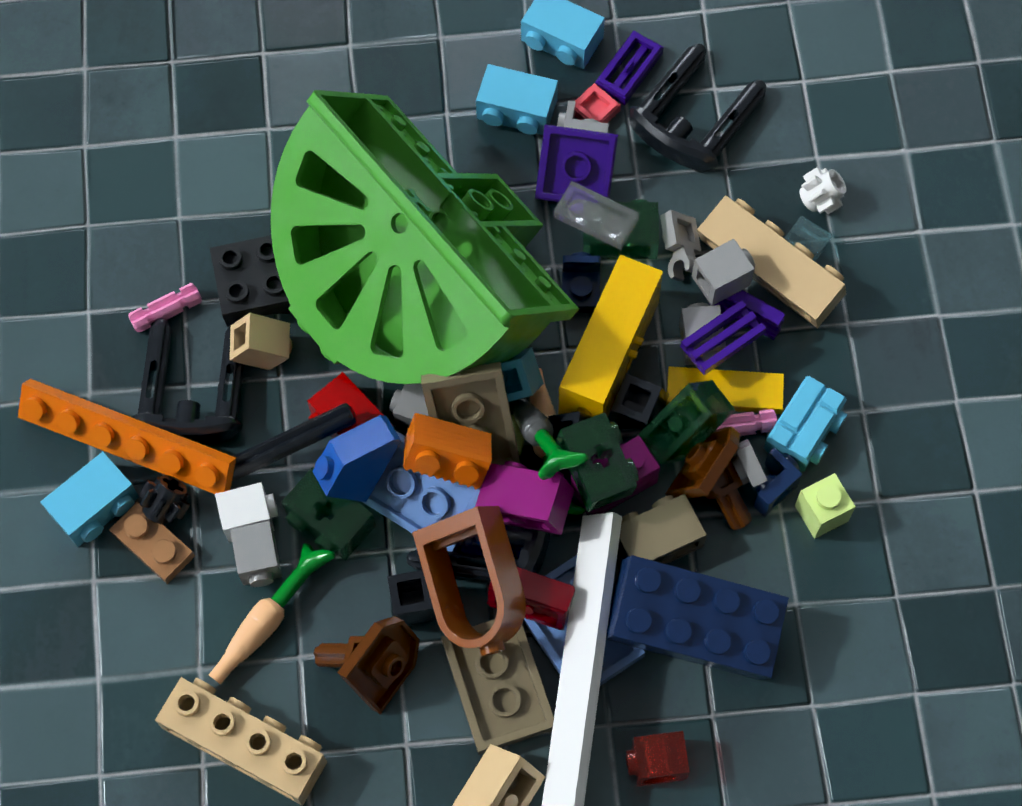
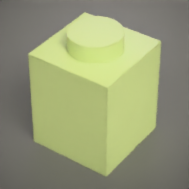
[795,473,856,539]

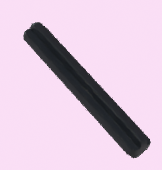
[232,403,357,482]

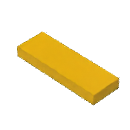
[666,366,784,414]

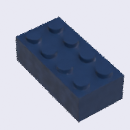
[606,555,789,680]

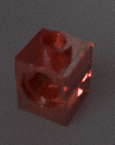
[626,731,690,786]

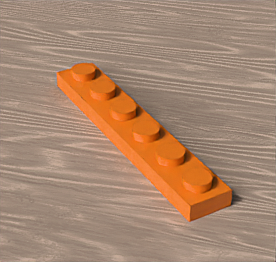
[18,378,236,494]

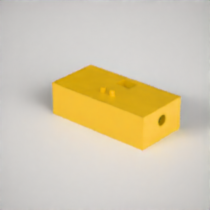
[558,255,663,423]

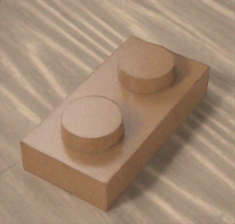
[109,502,195,584]

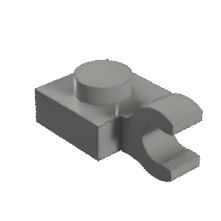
[660,210,701,282]

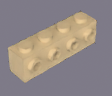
[697,195,846,329]
[155,677,327,806]
[452,744,545,806]

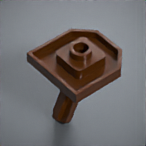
[665,426,752,530]
[314,616,420,714]

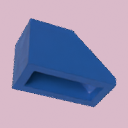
[312,415,401,502]

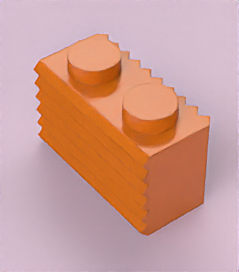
[403,413,492,490]

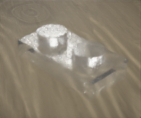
[554,181,639,250]

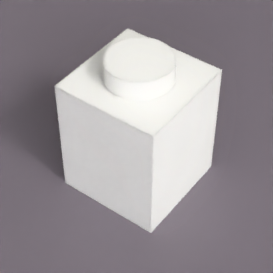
[215,482,279,542]

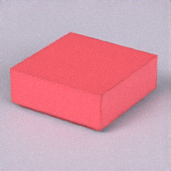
[575,83,621,123]

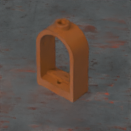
[412,506,526,657]

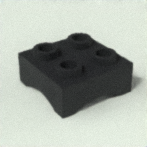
[210,235,291,327]

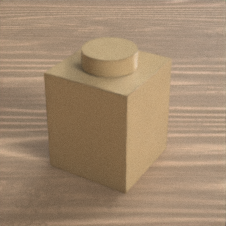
[230,313,292,371]

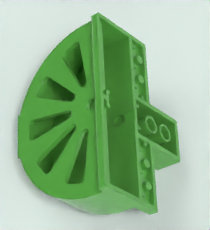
[271,90,579,384]

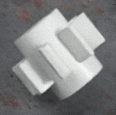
[799,167,846,214]

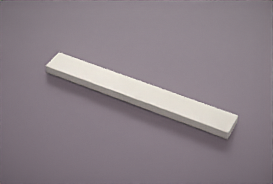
[542,512,622,806]

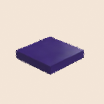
[535,124,619,209]

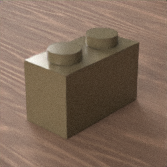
[618,494,707,564]

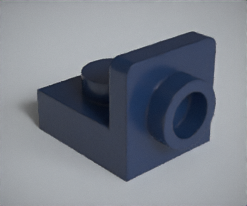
[562,252,601,313]
[754,448,802,517]

